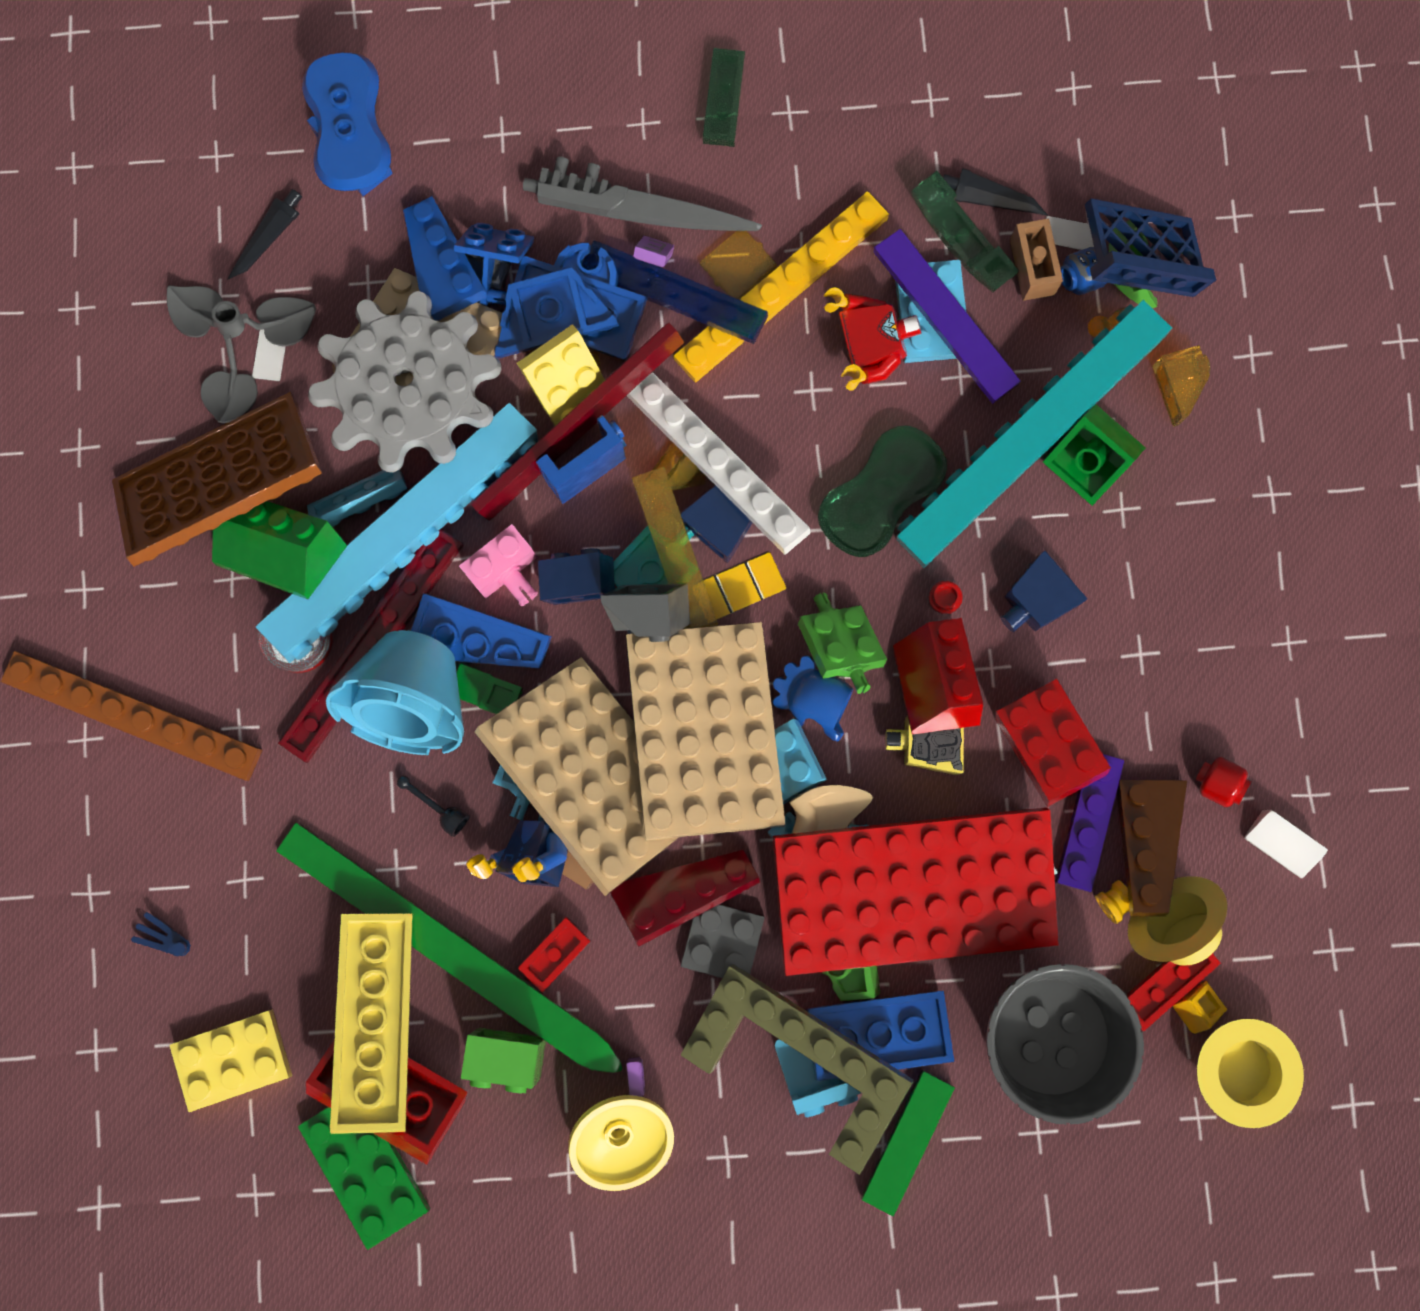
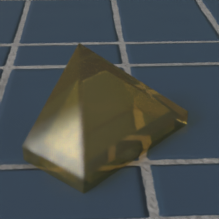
[645,443,705,491]

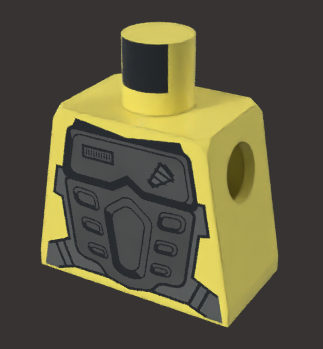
[885,716,964,775]

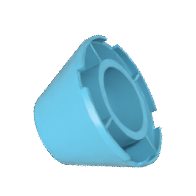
[326,630,464,755]

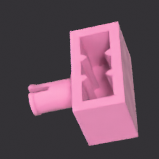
[459,524,538,606]

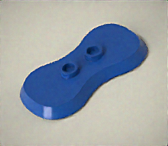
[302,53,391,191]

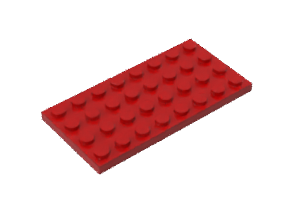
[773,807,1059,976]

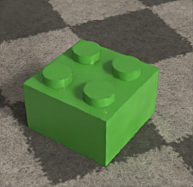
[461,1028,546,1093]

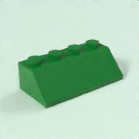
[212,501,347,599]

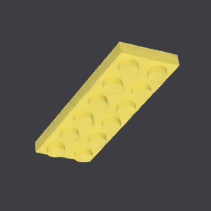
[330,914,413,1134]

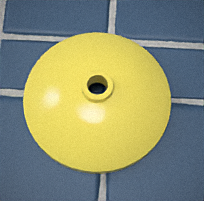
[568,1095,674,1191]

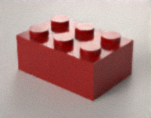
[995,679,1111,807]

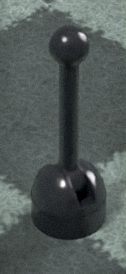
[397,775,470,837]

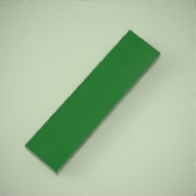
[861,1070,955,1217]

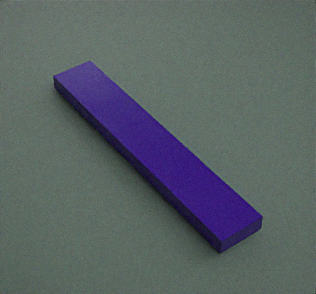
[873,229,1021,404]

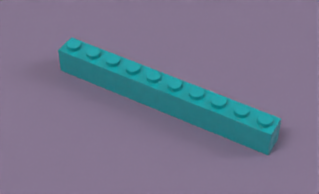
[896,300,1172,568]

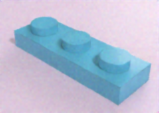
[307,469,407,527]

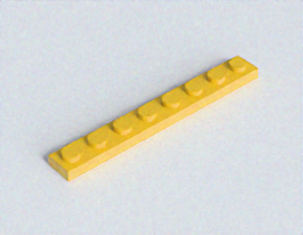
[674,191,889,383]

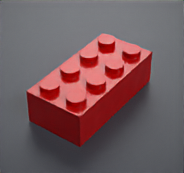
[306,1039,468,1165]

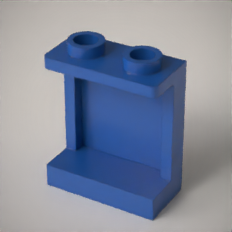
[536,415,627,504]

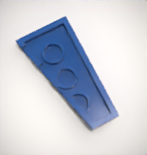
[403,196,487,321]
[411,593,552,668]

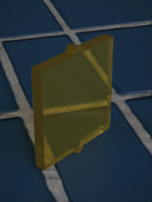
[700,231,777,302]

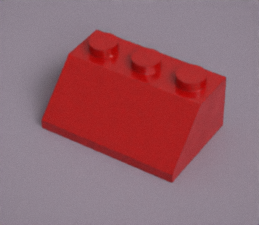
[893,618,983,734]

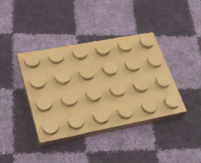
[626,622,785,840]
[475,657,679,896]

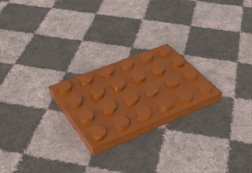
[112,392,322,567]

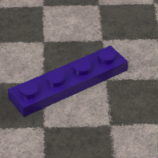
[1055,754,1124,892]

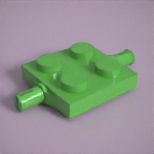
[798,593,887,694]

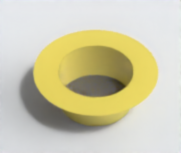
[1128,876,1227,965]
[1197,1019,1304,1128]

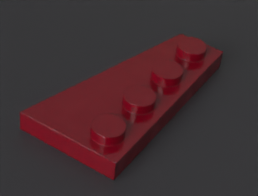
[610,850,760,947]

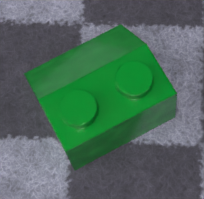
[1043,404,1146,506]

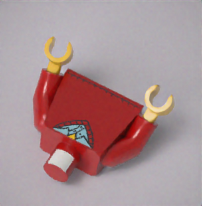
[823,287,922,390]

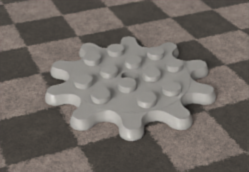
[308,291,501,473]

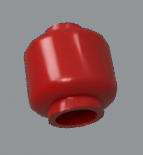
[1196,757,1252,808]

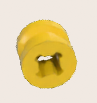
[1095,880,1130,924]

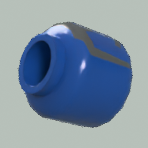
[1060,247,1106,295]

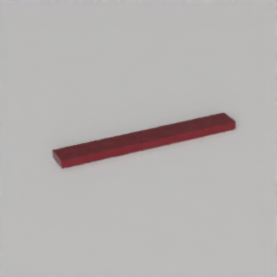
[471,323,684,521]
[278,529,464,763]

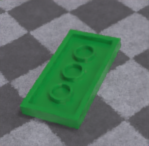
[298,1107,431,1250]

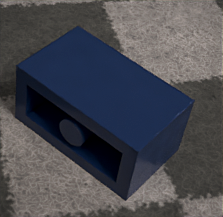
[538,548,615,605]

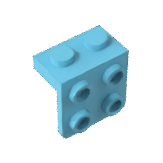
[775,1039,861,1117]

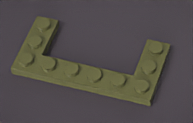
[681,964,914,1175]

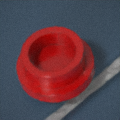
[929,581,963,614]

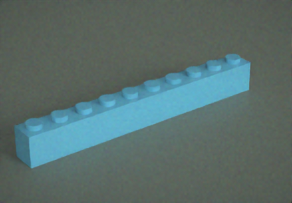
[255,403,538,663]

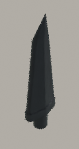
[940,168,1048,216]
[227,189,302,280]

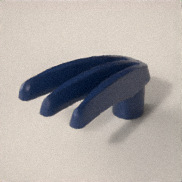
[131,912,191,956]

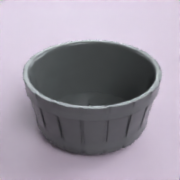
[986,964,1144,1125]

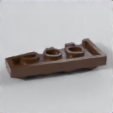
[1117,780,1188,917]

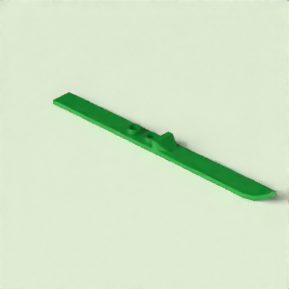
[276,823,623,1073]

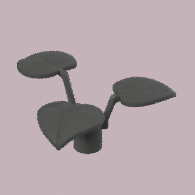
[167,285,316,423]

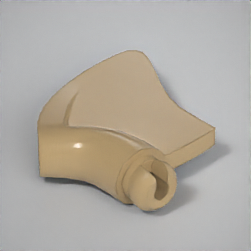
[789,785,872,834]

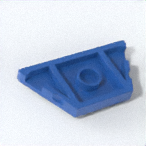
[495,267,619,359]

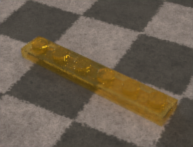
[632,467,719,629]

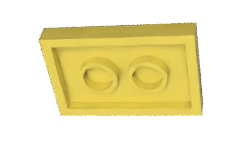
[517,324,605,426]
[169,1009,292,1112]

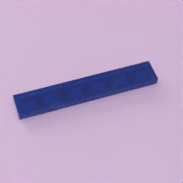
[582,240,768,344]

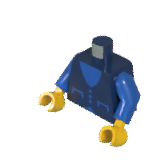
[466,814,568,887]

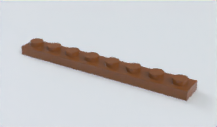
[0,651,263,781]

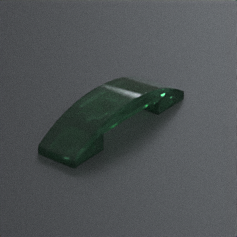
[911,171,1019,293]

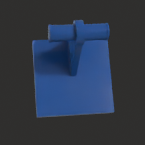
[454,223,534,306]

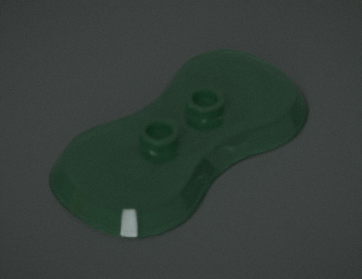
[818,425,947,557]

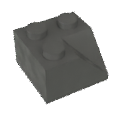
[601,584,690,642]

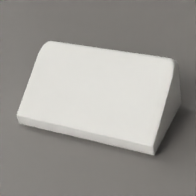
[1244,810,1328,878]

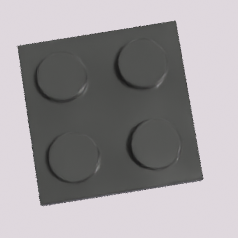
[681,905,765,978]

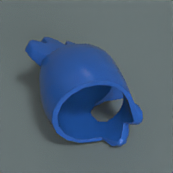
[773,655,854,742]

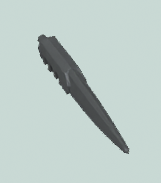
[523,157,762,231]

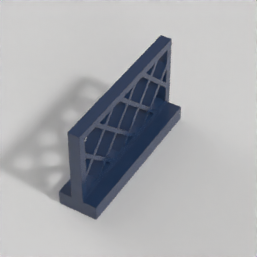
[1085,198,1216,297]

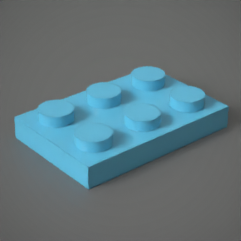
[895,260,966,363]

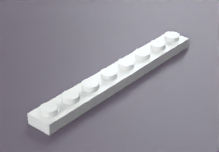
[627,372,810,555]

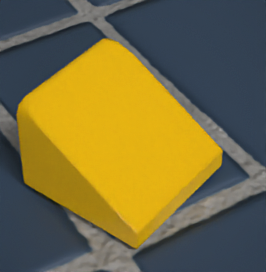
[1173,981,1228,1034]

